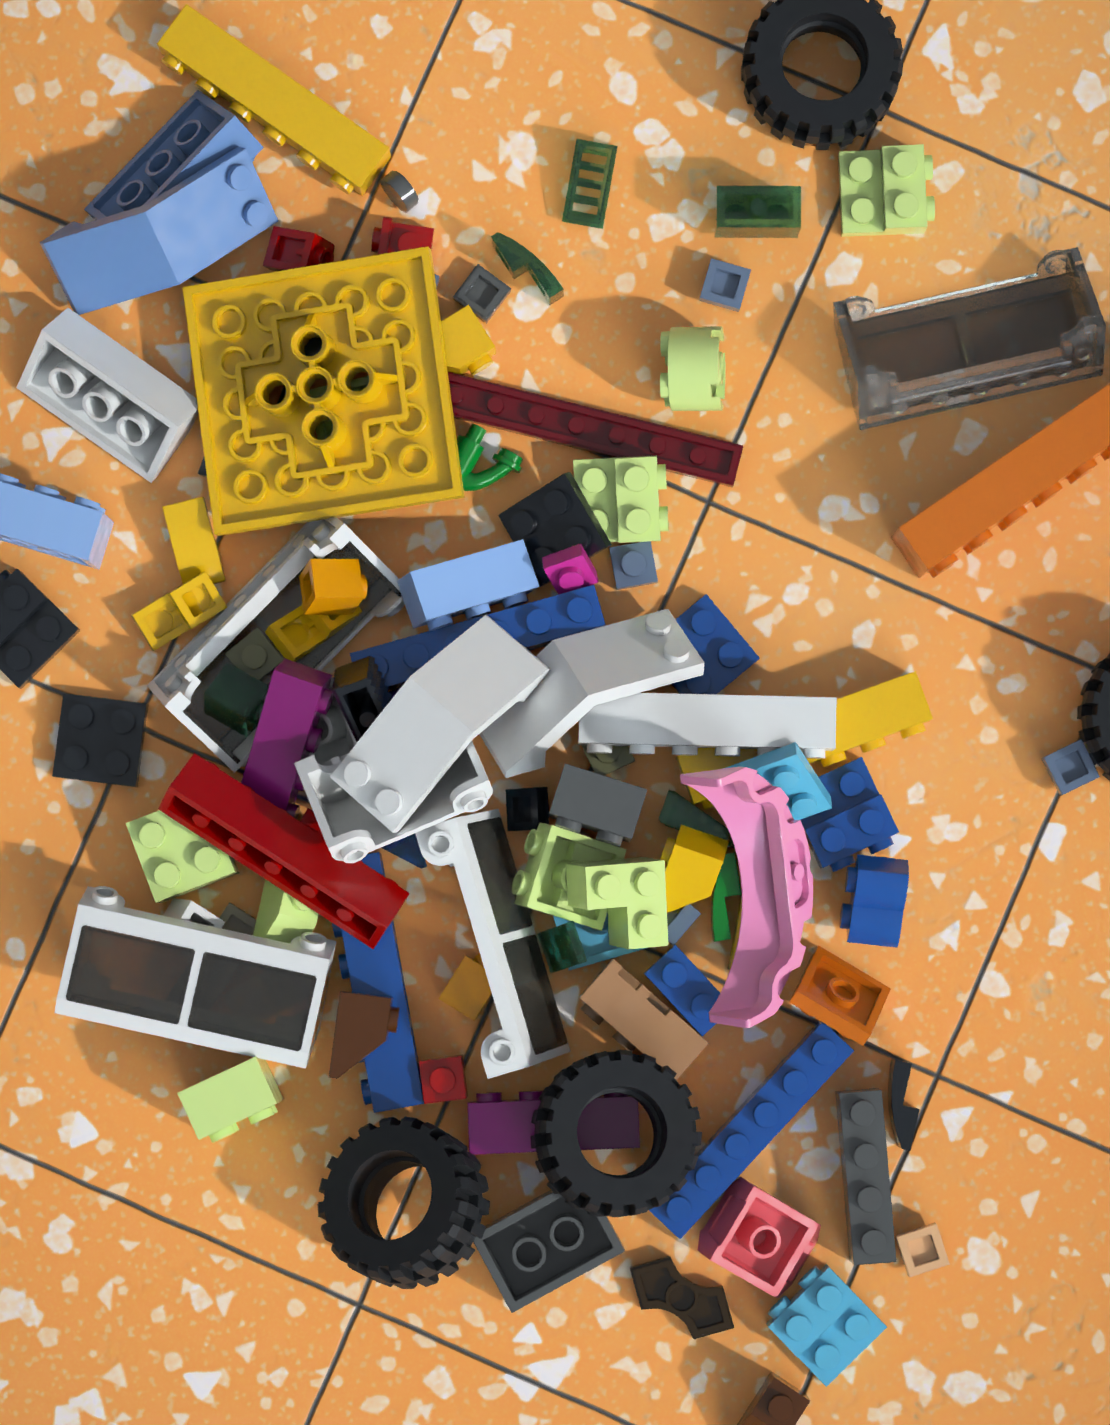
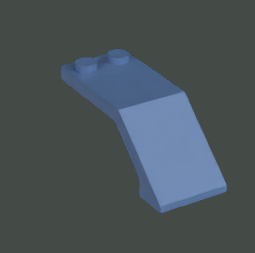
[39,146,279,315]

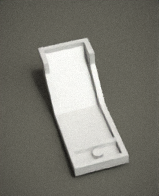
[479,609,705,778]
[330,615,550,833]

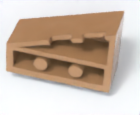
[579,959,709,1081]

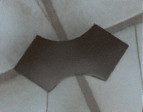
[630,1256,734,1339]

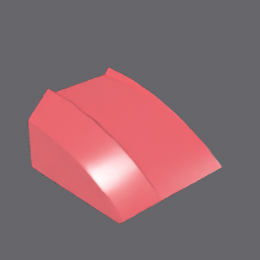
[697,1177,821,1298]

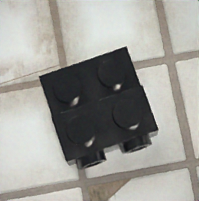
[0,569,81,689]

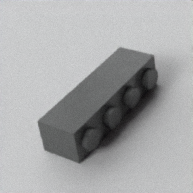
[835,1088,897,1265]

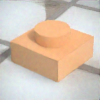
[895,1222,950,1278]

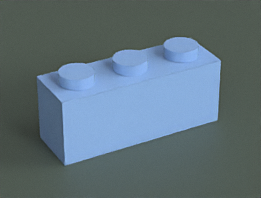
[397,539,539,631]

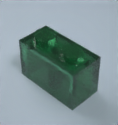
[715,186,801,238]

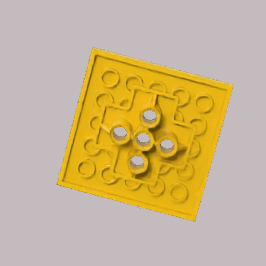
[182,247,465,536]

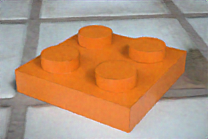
[790,945,891,1046]

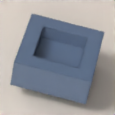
[699,258,751,312]
[609,541,658,590]
[1041,739,1100,796]
[667,904,701,946]

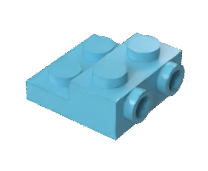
[723,742,832,820]
[766,1264,887,1387]

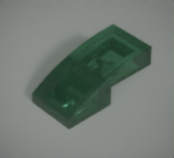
[491,232,564,305]
[537,921,587,974]

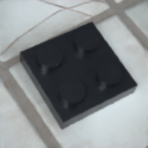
[498,472,612,587]
[52,693,149,788]

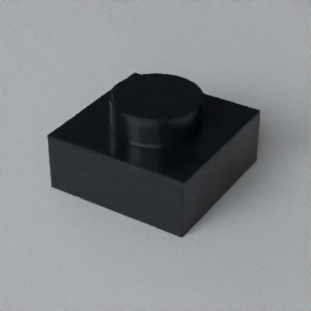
[505,787,549,831]

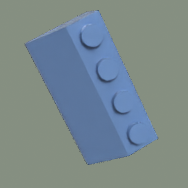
[84,90,264,220]

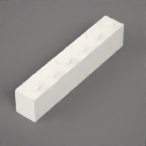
[578,693,837,759]

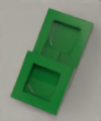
[711,852,741,942]

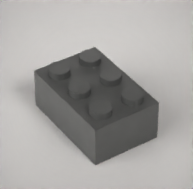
[549,763,648,847]
[473,1190,625,1313]

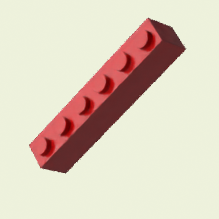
[158,753,410,949]

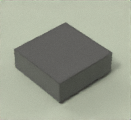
[453,264,511,324]

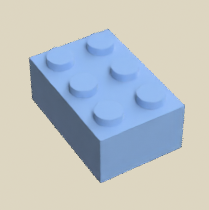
[0,473,114,570]

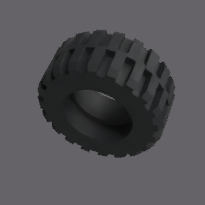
[741,0,903,150]
[530,1050,702,1218]
[317,1116,490,1289]

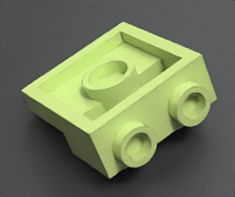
[838,144,935,237]
[573,455,669,543]
[512,823,627,931]

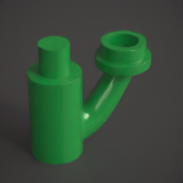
[457,423,523,491]

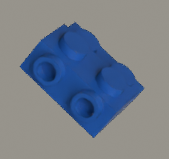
[801,757,899,872]

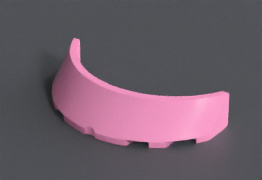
[680,767,813,1028]

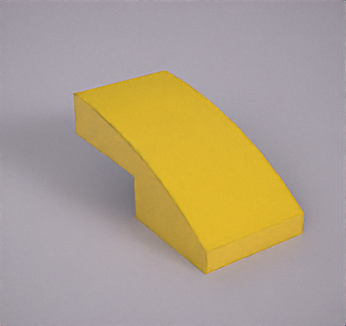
[162,497,226,584]
[131,571,227,651]
[265,603,362,662]

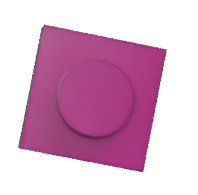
[542,543,598,595]

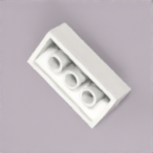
[16,308,199,483]

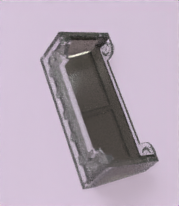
[833,247,1106,430]

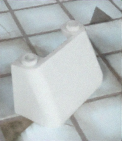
[294,741,493,863]

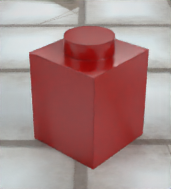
[419,1054,468,1104]

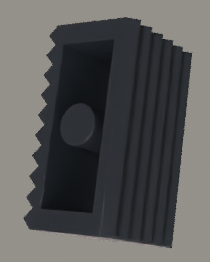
[331,656,392,742]

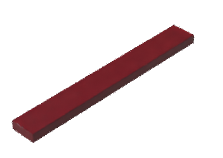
[448,372,743,488]

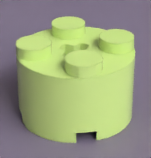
[660,326,726,411]

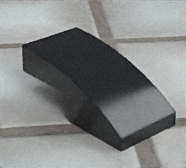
[888,1058,919,1151]

